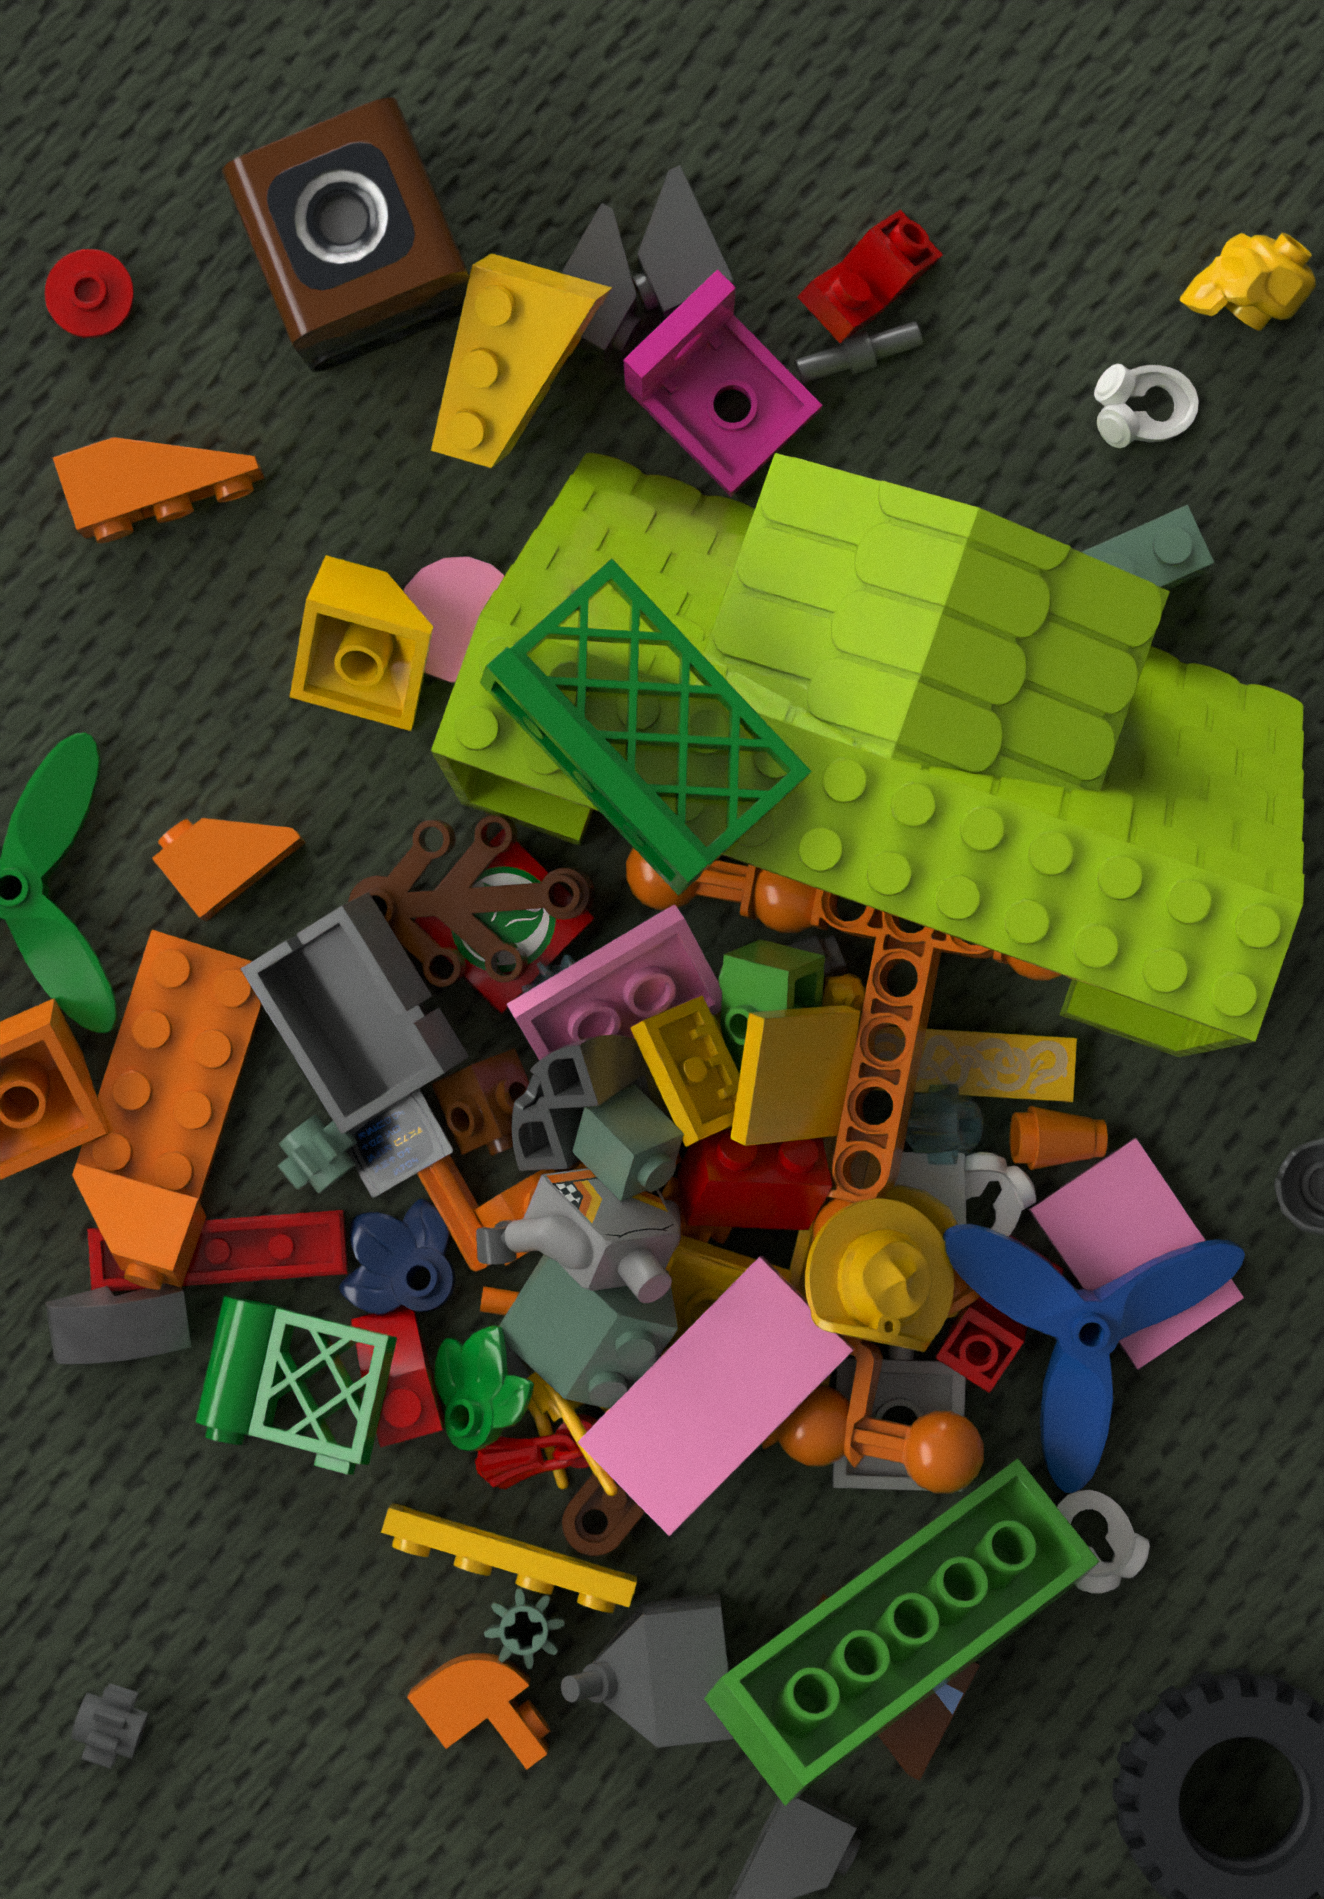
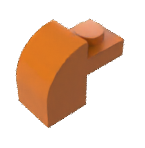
[407,1653,551,1770]

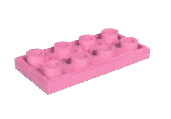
[577,1256,855,1536]

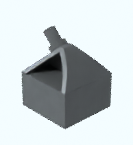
[561,1593,734,1748]

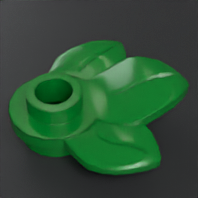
[434,1326,534,1451]

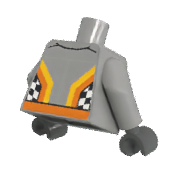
[476,1168,681,1303]

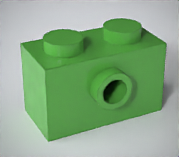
[719,939,825,1073]

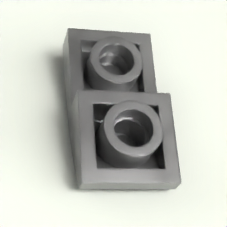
[45,1283,191,1364]

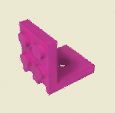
[624,269,822,497]

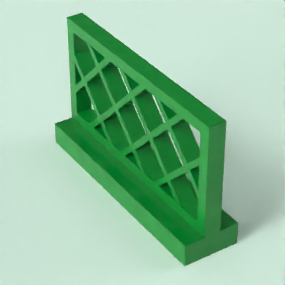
[480,558,812,896]

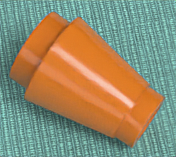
[1009,1106,1108,1170]

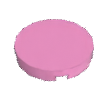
[404,557,504,683]

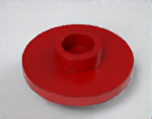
[45,249,134,338]

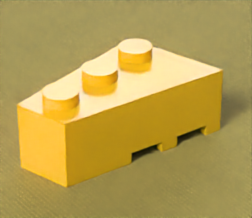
[431,253,612,468]

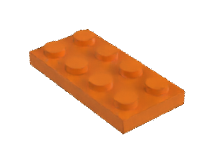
[76,930,263,1201]

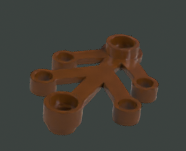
[348,815,595,987]

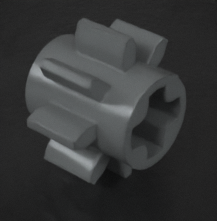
[71,1683,149,1769]

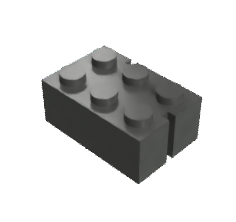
[241,892,469,1135]

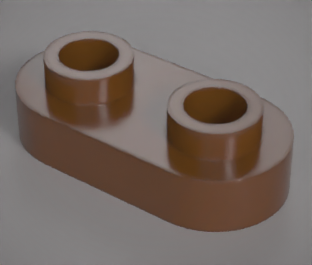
[562,1473,645,1556]

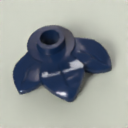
[339,1198,456,1315]

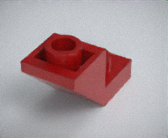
[797,209,943,343]
[935,1235,1064,1393]

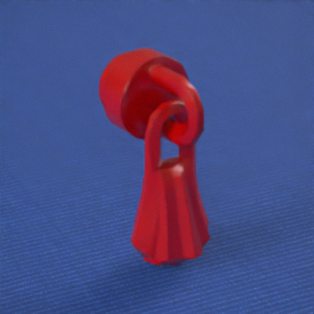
[475,1414,598,1490]

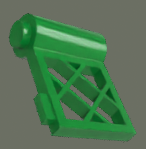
[196,1295,397,1475]

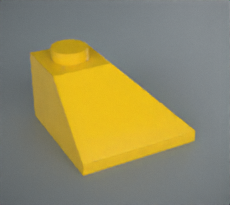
[290,555,433,731]

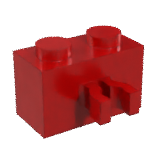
[677,1127,832,1230]

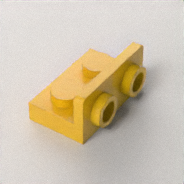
[630,995,740,1147]

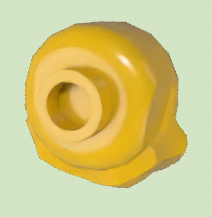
[1179,232,1316,331]

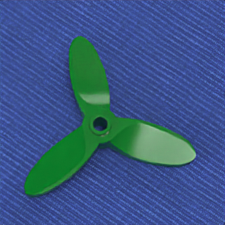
[0,732,118,1033]

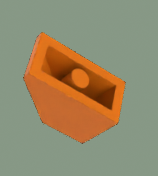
[152,818,306,922]
[72,1163,206,1290]

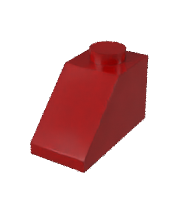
[351,1306,445,1448]

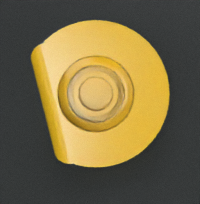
[805,1199,954,1352]

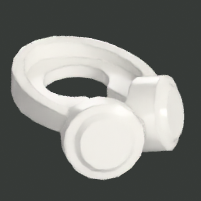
[1094,364,1199,448]
[964,1152,1036,1237]
[1057,1490,1150,1594]

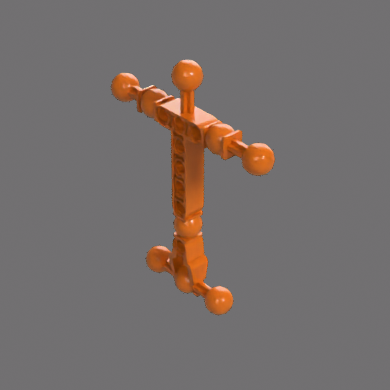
[626,848,1076,1494]

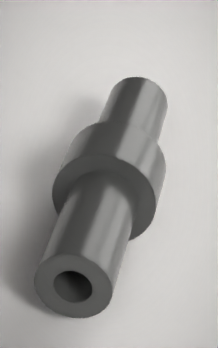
[795,321,923,384]

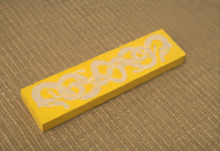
[857,1025,1077,1102]

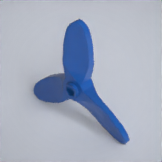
[943,1224,1245,1493]

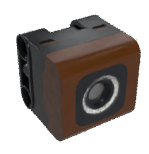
[222,97,470,372]

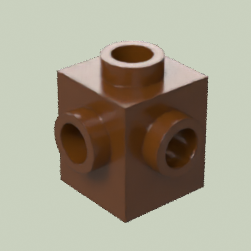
[432,1048,530,1156]

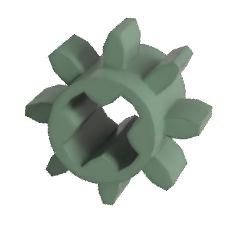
[278,1114,357,1194]
[484,1586,565,1669]

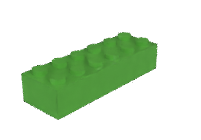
[704,1459,1100,1806]

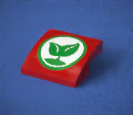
[415,829,594,1015]

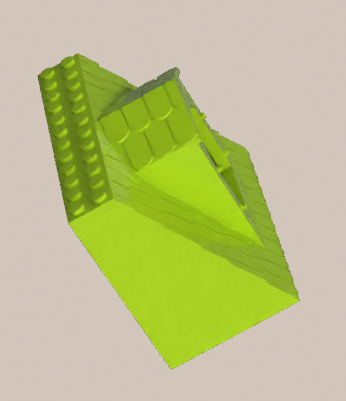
[431,453,1305,1057]

